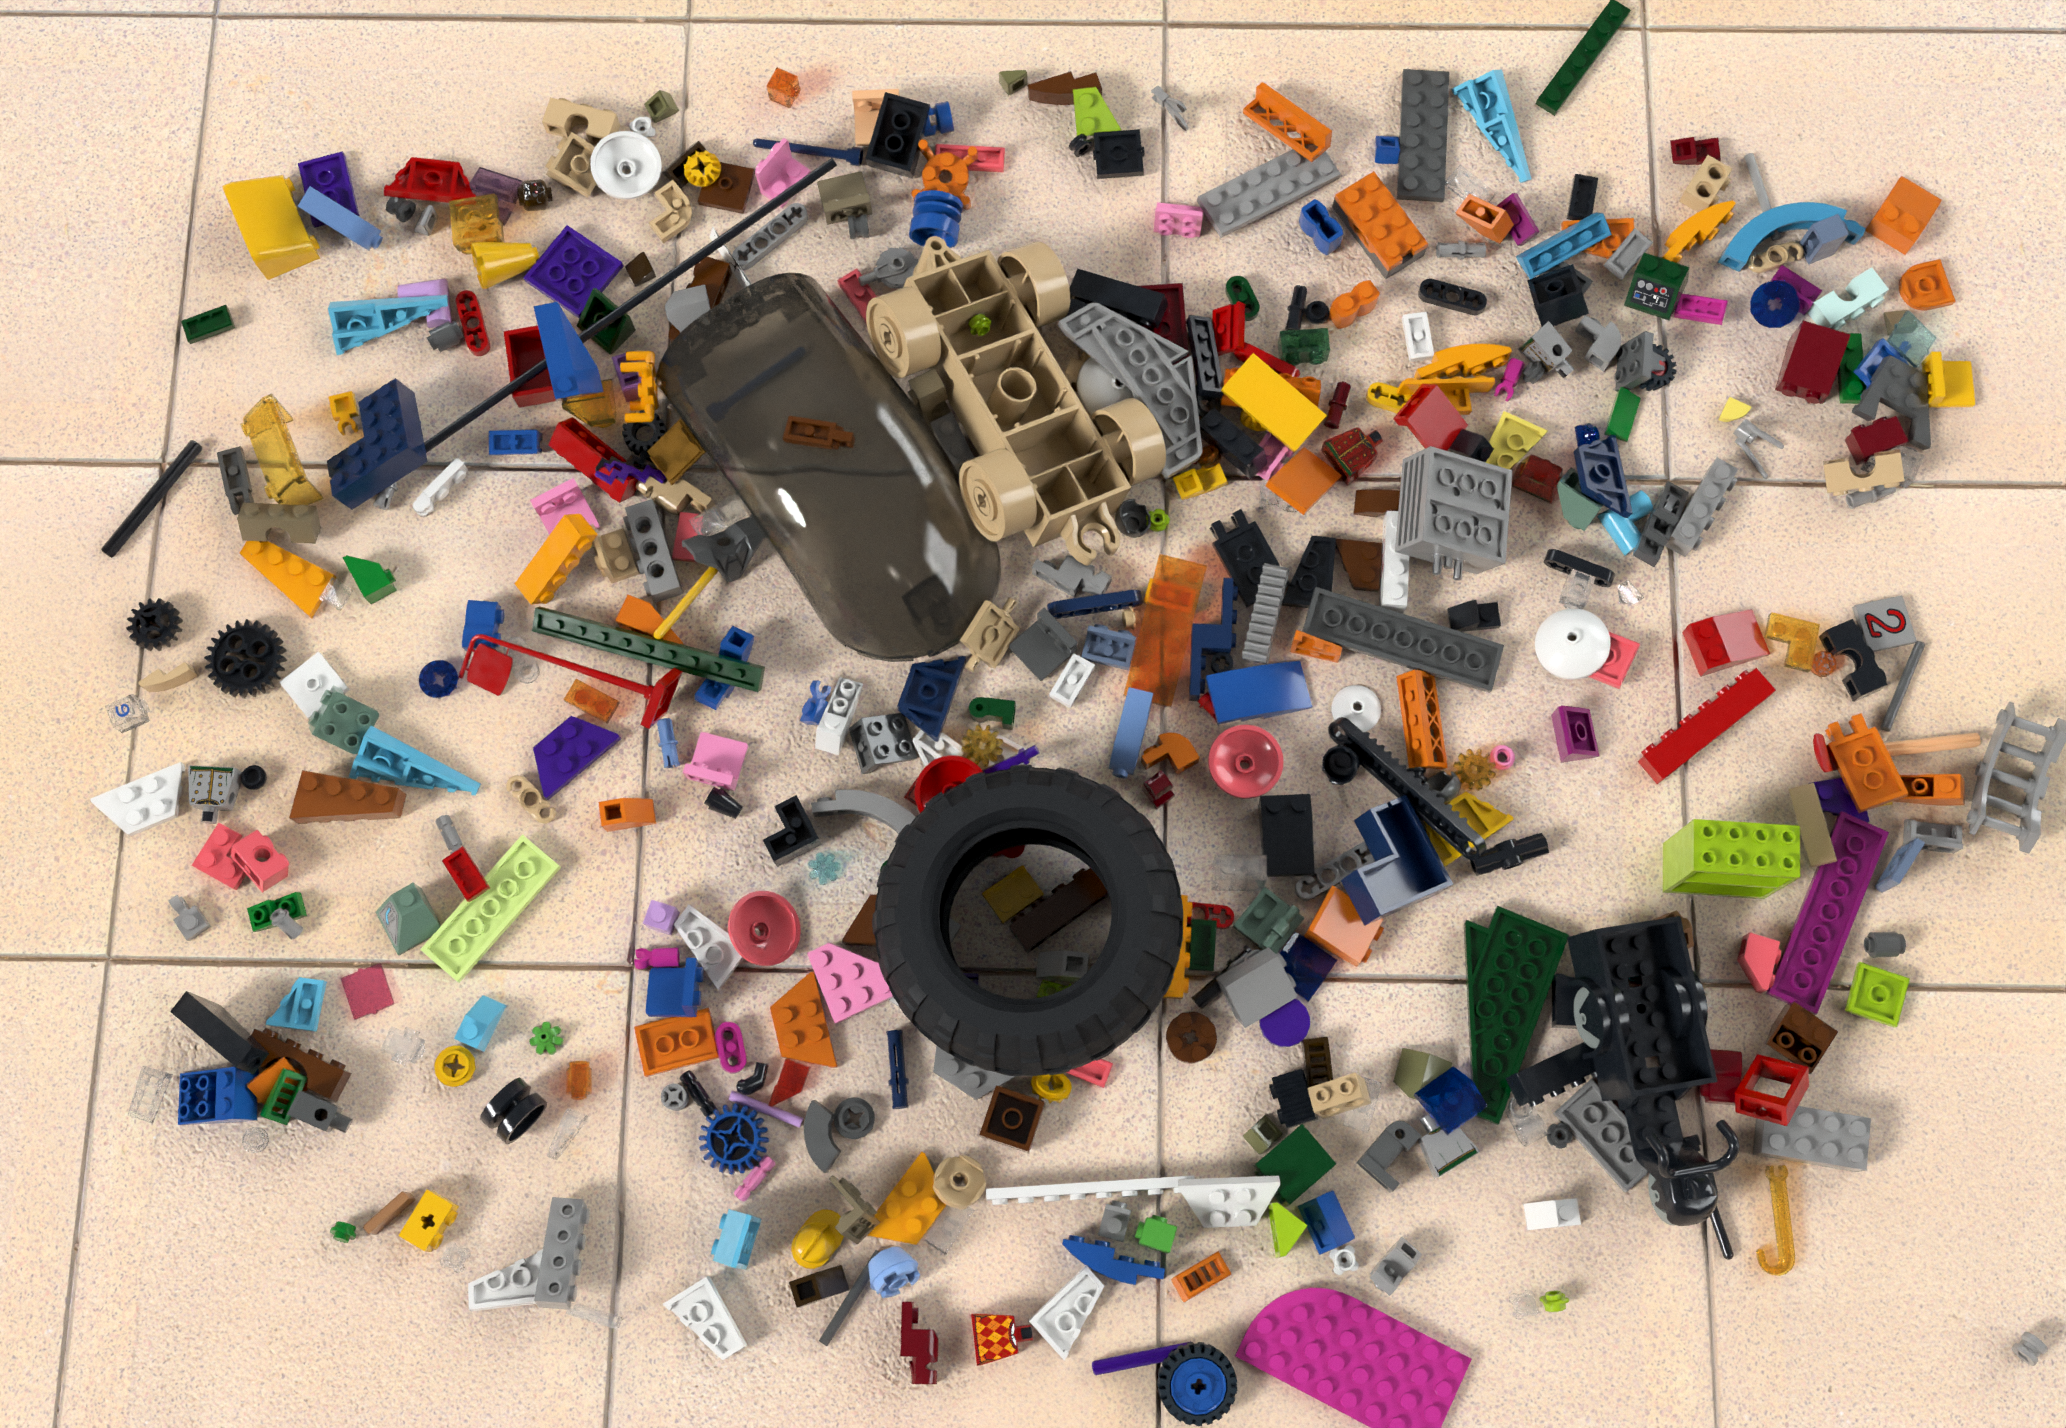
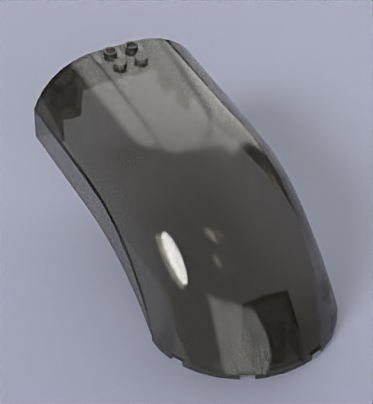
[655,273,1001,662]

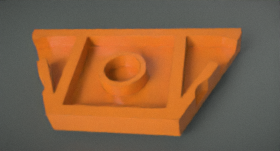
[770,971,837,1068]

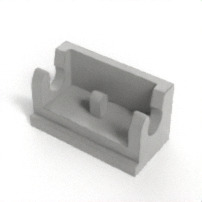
[1903,819,1963,854]

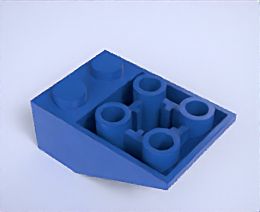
[178,1067,259,1125]

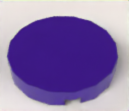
[1259,999,1310,1047]

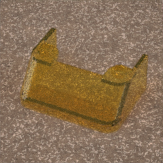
[240,393,323,505]

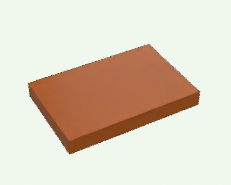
[1265,447,1342,515]
[634,1008,719,1077]

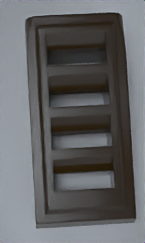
[1301,1037,1333,1087]

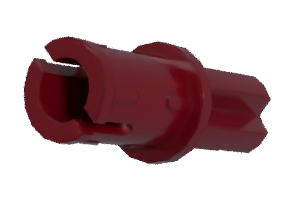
[1324,381,1351,429]

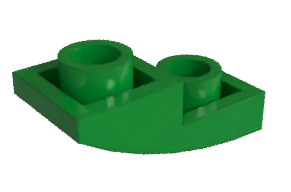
[247,892,307,932]

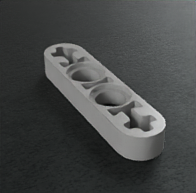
[732,203,808,270]
[1295,841,1375,901]

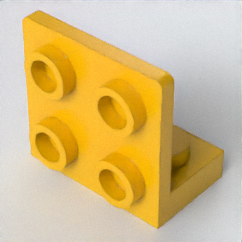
[1921,352,1975,407]

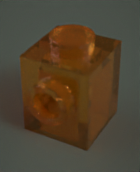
[766,67,801,108]

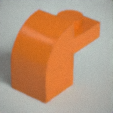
[1141,732,1200,775]

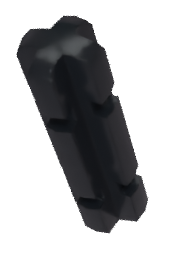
[680,1070,717,1117]

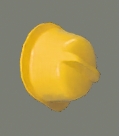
[791,1209,844,1269]

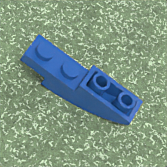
[1062,1235,1165,1285]

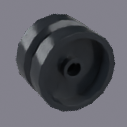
[480,1077,547,1144]

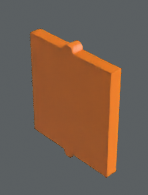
[246,1057,308,1112]

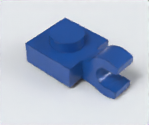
[800,680,831,725]

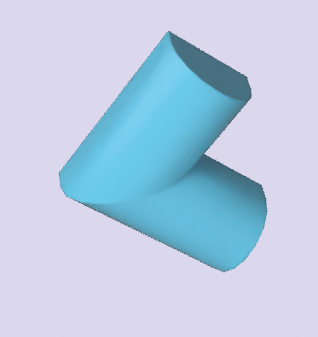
[1597,490,1653,556]

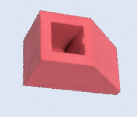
[1737,932,1781,993]

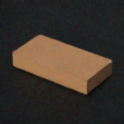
[363,1191,416,1235]

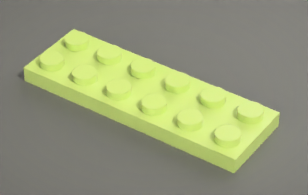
[420,834,561,983]

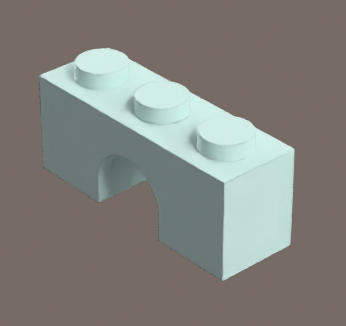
[1807,267,1889,330]

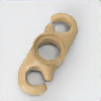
[1747,241,1804,273]
[506,775,556,824]

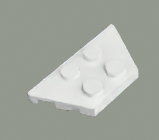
[90,762,185,836]
[1178,1176,1280,1228]

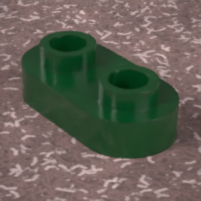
[1225,276,1260,321]

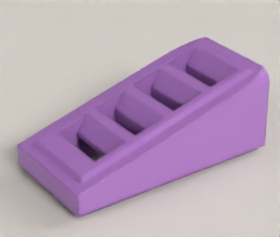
[612,350,641,402]

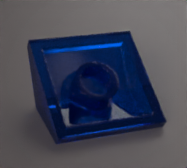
[1280,931,1337,1002]
[1414,1066,1487,1136]

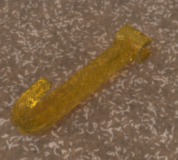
[1756,1165,1795,1276]

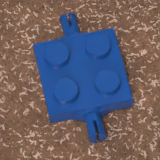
[1854,338,1910,399]

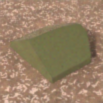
[1393,1048,1452,1102]

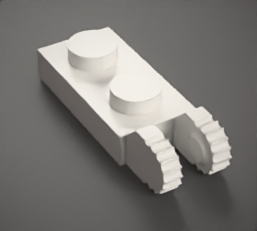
[412,458,468,517]

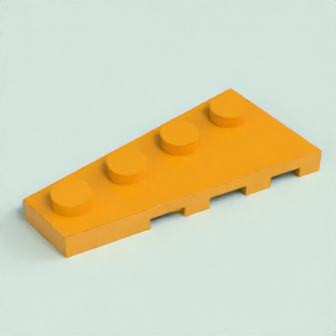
[239,541,337,619]

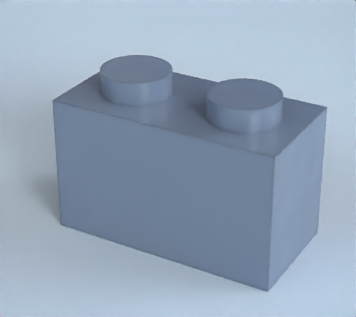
[1800,214,1849,264]

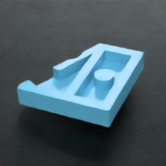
[266,977,327,1032]

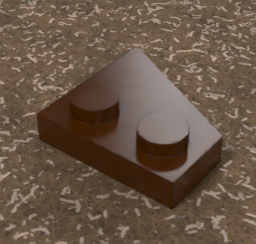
[842,894,877,946]

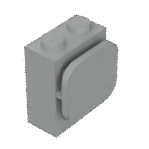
[1216,947,1297,1028]

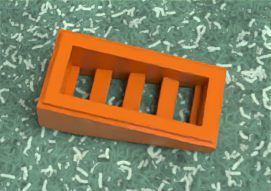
[1171,1251,1231,1302]

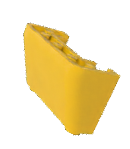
[222,175,320,280]

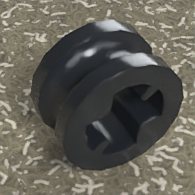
[1069,134,1092,157]
[1211,652,1233,674]
[1406,767,1428,783]

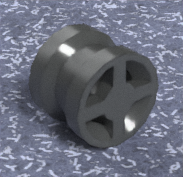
[386,197,416,222]
[848,214,869,239]

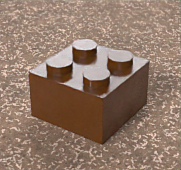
[979,1085,1045,1154]

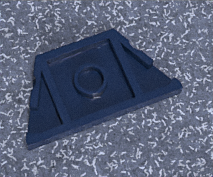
[1573,435,1633,518]
[897,656,966,742]

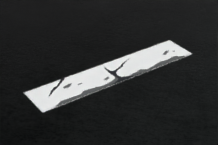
[710,227,760,307]

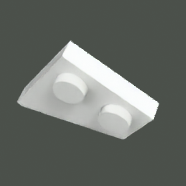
[912,730,967,766]

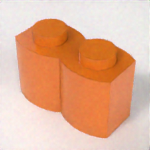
[1329,280,1380,329]

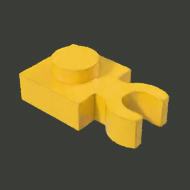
[328,391,359,436]

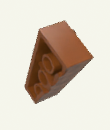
[289,770,407,824]

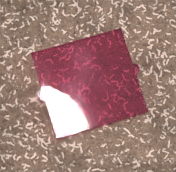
[340,963,395,1020]

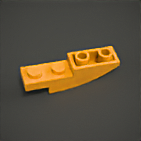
[1662,200,1736,263]
[1414,343,1512,380]

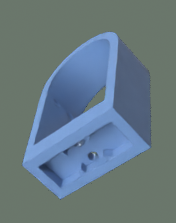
[298,186,383,251]
[1109,687,1153,779]

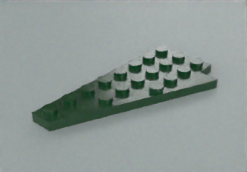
[1464,906,1569,1125]

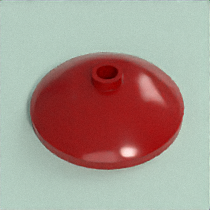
[914,755,983,813]

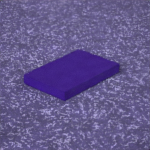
[298,151,360,228]

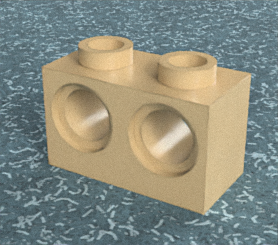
[1679,155,1732,212]
[1307,1072,1371,1119]

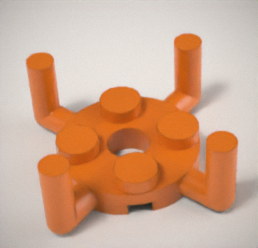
[911,139,978,210]

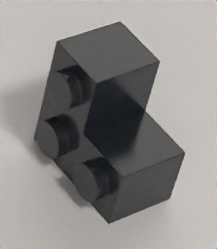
[763,795,822,867]

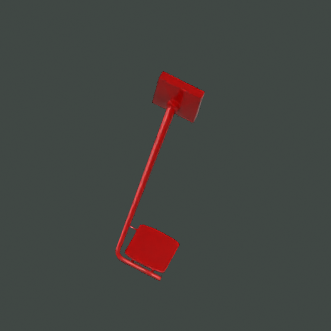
[458,634,682,729]

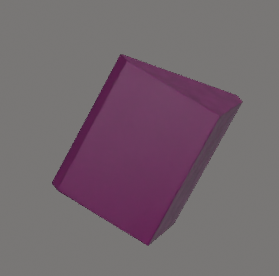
[1551,705,1599,763]

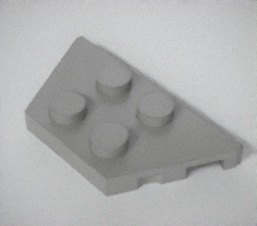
[933,1045,1016,1100]

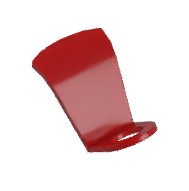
[1813,733,1838,773]

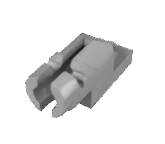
[1032,555,1112,597]

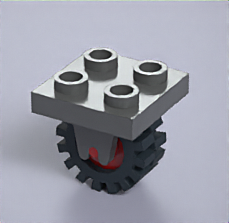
[1615,331,1677,392]

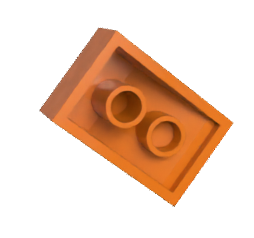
[1865,176,1942,255]

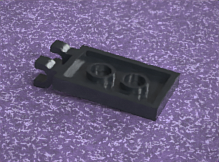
[1209,509,1290,608]

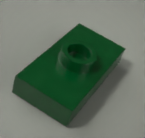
[181,305,235,344]
[1188,918,1217,971]

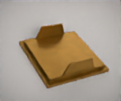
[647,418,706,485]

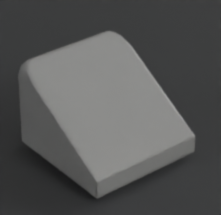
[414,205,439,236]

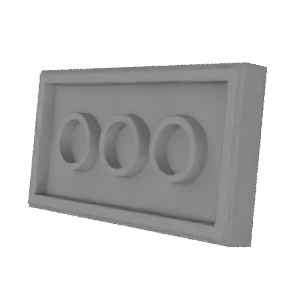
[1553,1079,1648,1193]

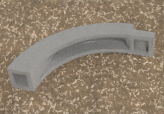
[811,790,916,834]

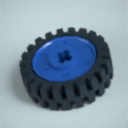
[1157,1342,1237,1426]

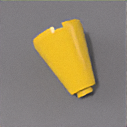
[471,242,539,289]

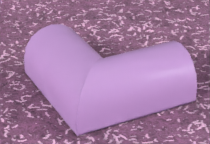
[397,278,452,328]

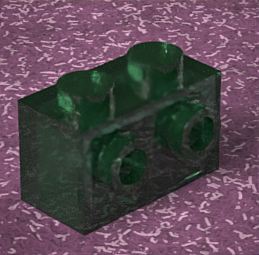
[1278,328,1330,366]

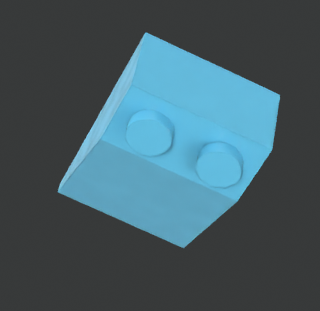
[711,1209,762,1270]

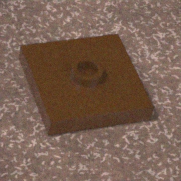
[698,162,755,214]

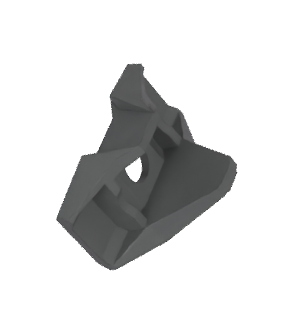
[682,517,765,582]

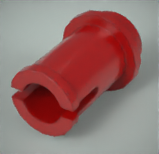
[1197,692,1217,723]

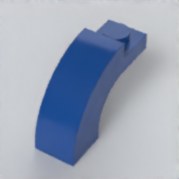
[694,626,754,710]

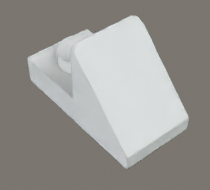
[1523,1198,1581,1230]

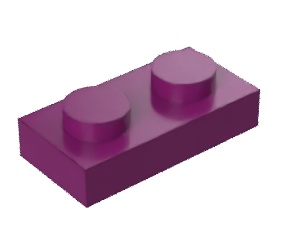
[1497,193,1540,246]

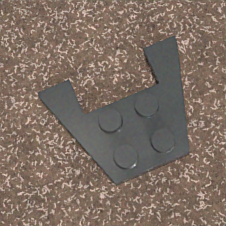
[1852,355,1931,450]

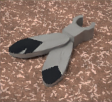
[1151,86,1188,131]

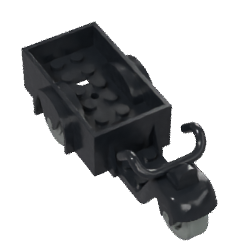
[1567,916,1740,1226]

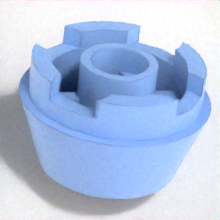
[868,1247,920,1298]

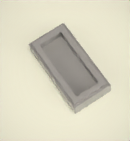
[1603,228,1653,280]

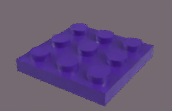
[523,225,624,318]

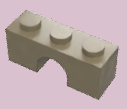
[908,368,951,436]
[237,503,321,544]

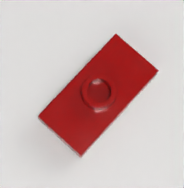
[442,846,490,902]

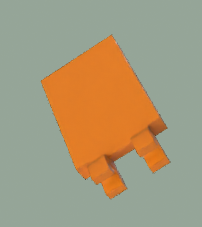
[1825,713,1909,813]

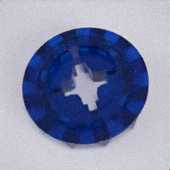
[419,660,459,699]

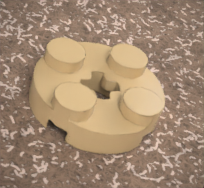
[933,1155,986,1210]

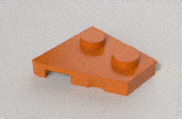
[1290,630,1342,663]

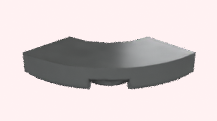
[804,1100,841,1173]

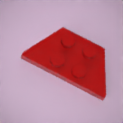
[384,157,477,206]

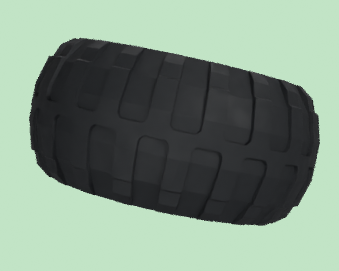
[872,764,1183,1077]

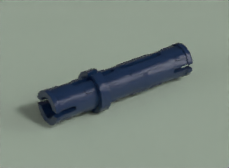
[886,1030,909,1109]

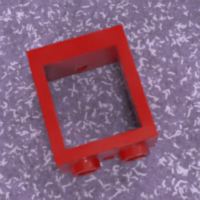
[1735,1054,1809,1126]

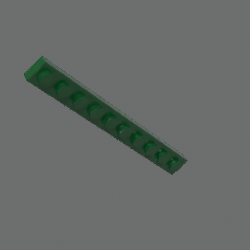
[532,606,765,692]

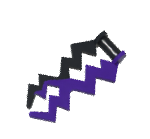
[595,450,667,485]

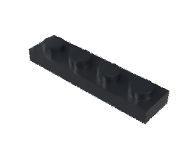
[1186,315,1224,398]

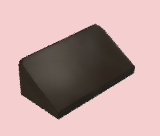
[662,141,707,189]

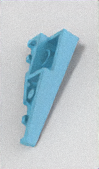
[1451,70,1531,183]
[328,295,448,355]
[349,726,481,796]

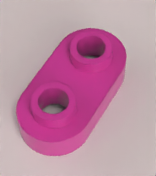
[715,1022,746,1074]

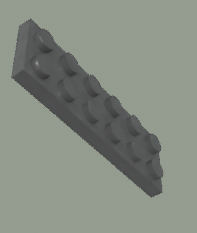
[1397,69,1449,202]

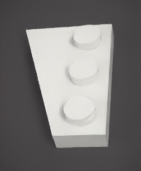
[673,905,743,990]

